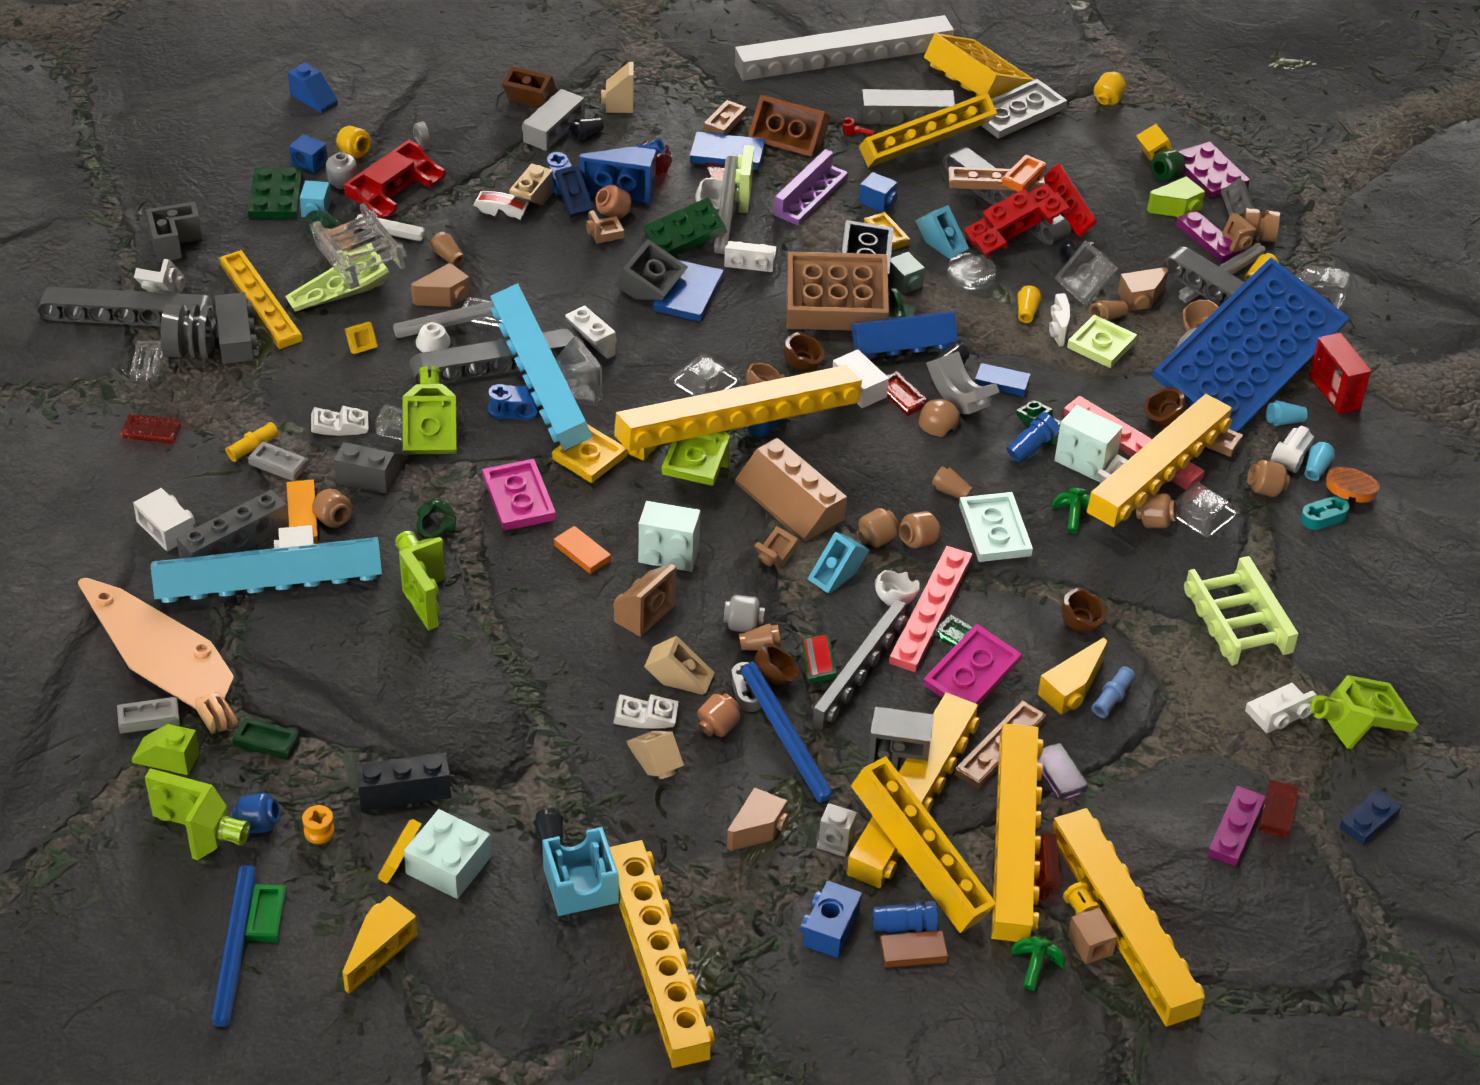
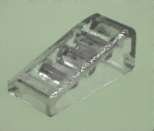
[376,404,403,440]

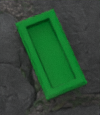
[245,884,287,943]

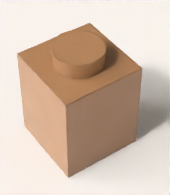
[1068,908,1117,964]

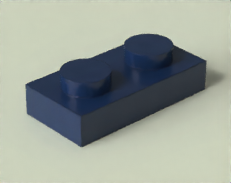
[554,165,593,217]
[1339,789,1402,845]

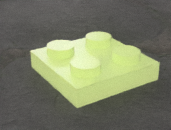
[734,146,754,213]
[1067,315,1137,368]

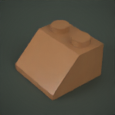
[613,564,676,637]

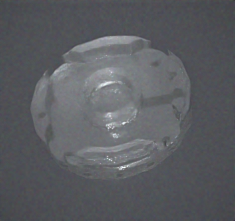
[947,253,996,290]

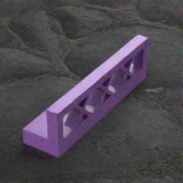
[774,149,848,226]

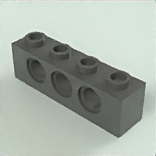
[176,490,289,559]

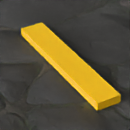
[219,250,303,349]

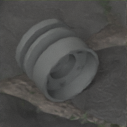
[161,304,217,359]

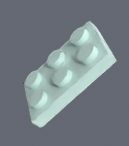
[959,492,1033,562]

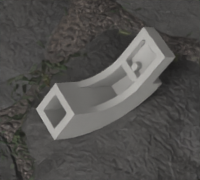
[926,351,999,414]

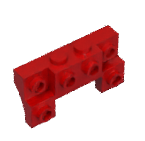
[344,140,446,219]
[964,183,1071,259]

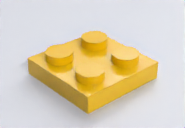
[552,424,627,483]

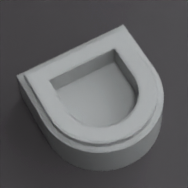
[413,121,431,150]

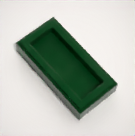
[232,718,300,760]

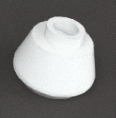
[416,322,451,353]

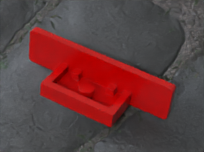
[1044,163,1097,237]

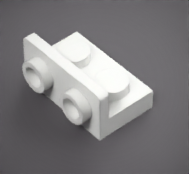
[724,241,777,272]
[1245,683,1317,734]

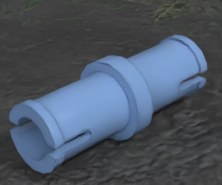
[1092,666,1136,718]

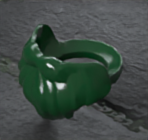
[888,288,916,319]
[417,498,457,539]

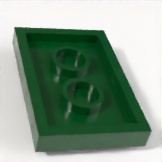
[248,167,303,219]
[643,197,727,257]

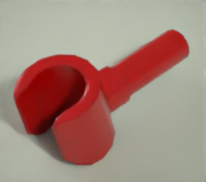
[842,118,874,136]

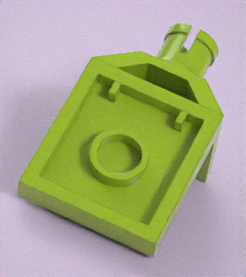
[403,366,457,454]
[662,431,730,486]
[395,531,445,631]
[1311,675,1418,749]
[145,768,250,860]

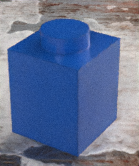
[859,172,898,212]

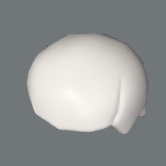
[695,178,723,214]
[875,570,920,606]

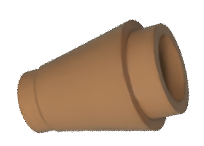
[430,232,465,266]
[1090,300,1128,322]
[932,466,973,499]
[739,623,782,651]

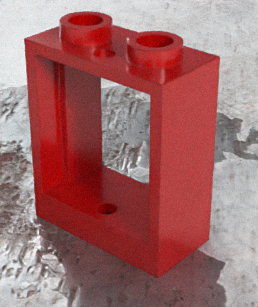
[1309,333,1371,415]

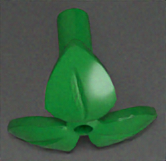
[1051,488,1090,534]
[1011,936,1065,991]

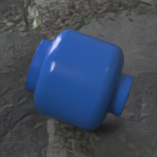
[232,793,280,834]

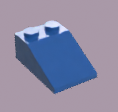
[580,147,656,205]

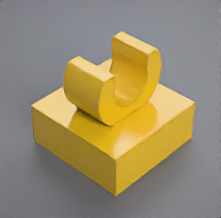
[345,322,378,354]

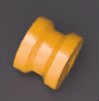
[302,805,335,844]

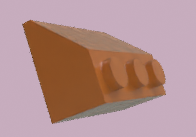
[748,95,831,157]

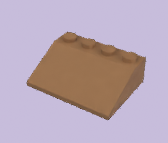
[786,252,889,331]

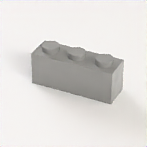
[522,89,585,151]

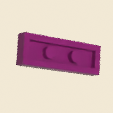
[1176,210,1241,264]
[1207,786,1265,867]

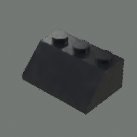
[840,220,894,277]

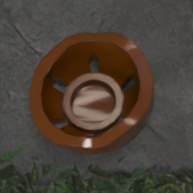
[784,332,825,371]
[1144,388,1186,427]
[1061,588,1106,633]
[755,643,800,687]

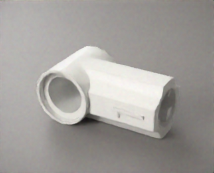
[1271,426,1314,473]

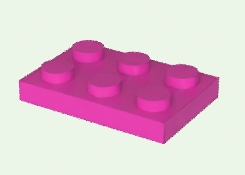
[482,459,556,531]
[923,624,1022,706]

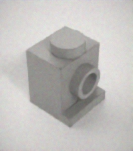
[816,803,857,857]

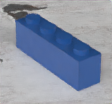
[851,311,958,358]

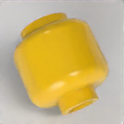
[1093,72,1127,105]
[336,126,371,159]

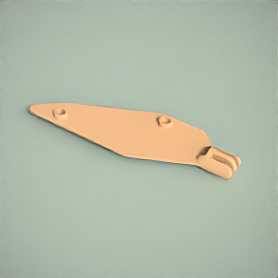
[78,578,238,734]

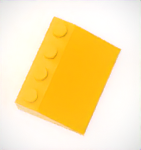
[924,33,1035,99]

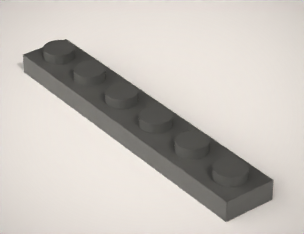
[813,599,907,731]

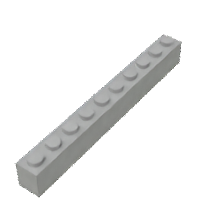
[735,15,954,81]

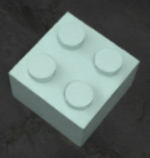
[1054,405,1123,482]
[638,501,700,572]
[404,809,492,899]

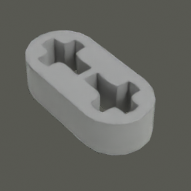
[732,662,761,712]

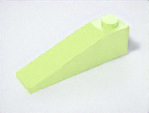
[285,245,391,312]

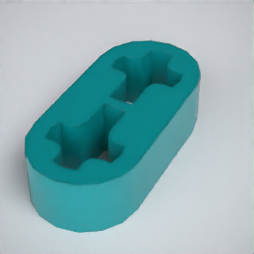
[1300,496,1349,530]

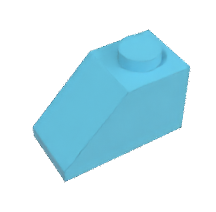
[916,205,969,259]
[807,532,870,594]

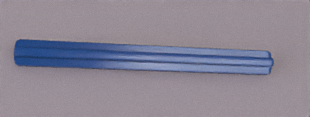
[741,662,832,803]
[212,865,256,1027]

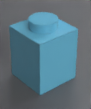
[300,180,331,219]

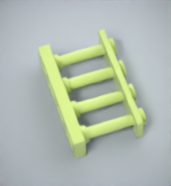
[1184,556,1298,666]

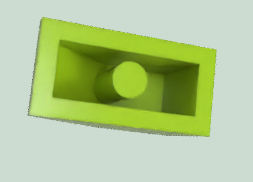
[1147,177,1205,217]
[132,724,200,775]

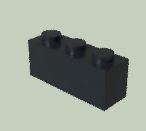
[355,752,451,811]

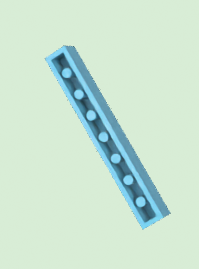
[490,283,592,450]
[151,537,382,603]

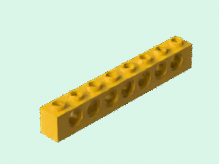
[609,840,715,1068]

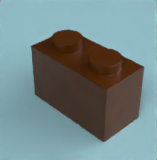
[502,66,558,108]

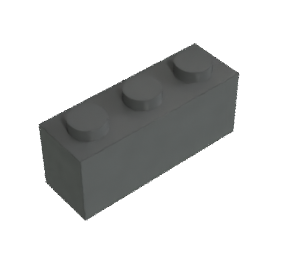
[215,292,257,364]

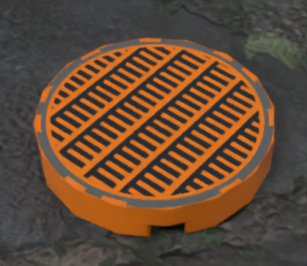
[1326,467,1380,503]

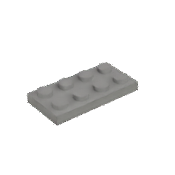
[981,79,1067,139]

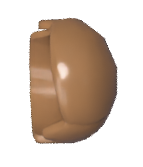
[1183,300,1219,332]
[746,363,785,385]
[918,399,960,437]

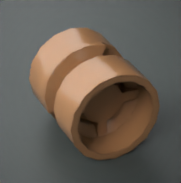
[1243,208,1280,243]

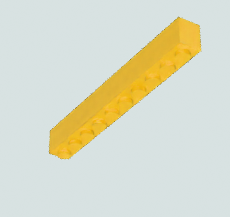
[614,365,862,451]

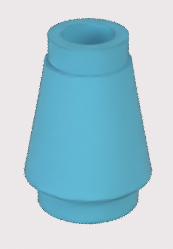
[1266,400,1307,426]
[1304,442,1335,481]

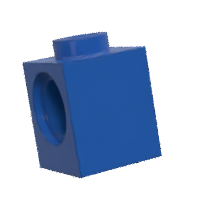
[289,134,328,174]

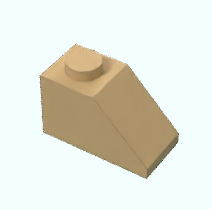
[601,62,634,113]
[644,636,715,695]
[627,731,684,779]

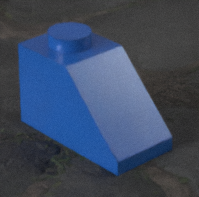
[288,62,338,113]

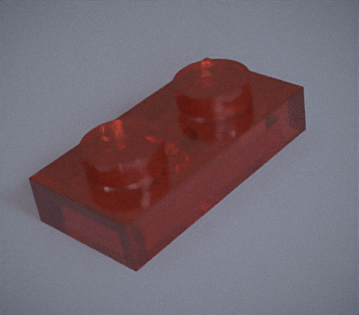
[1034,832,1061,900]

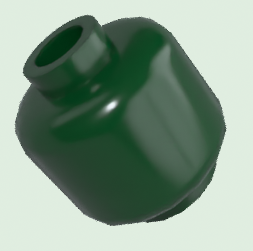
[1150,149,1185,182]

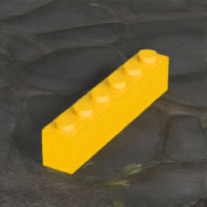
[859,92,997,168]
[851,756,997,933]

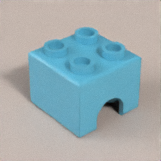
[542,827,619,916]

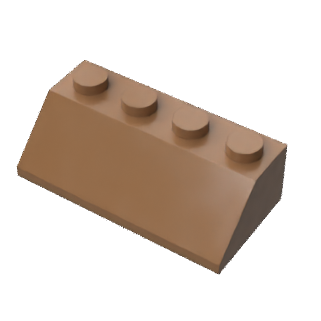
[735,438,847,543]

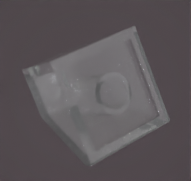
[1055,240,1118,307]
[1299,265,1353,309]
[555,336,602,407]
[669,352,741,396]
[1175,481,1241,538]

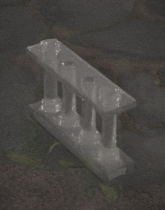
[310,203,406,290]

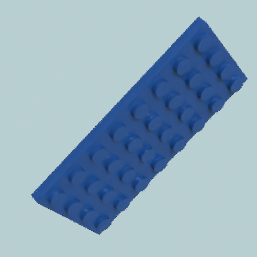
[1151,258,1350,433]

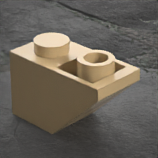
[510,164,553,206]

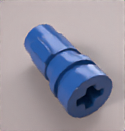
[1006,412,1060,463]
[872,901,938,935]

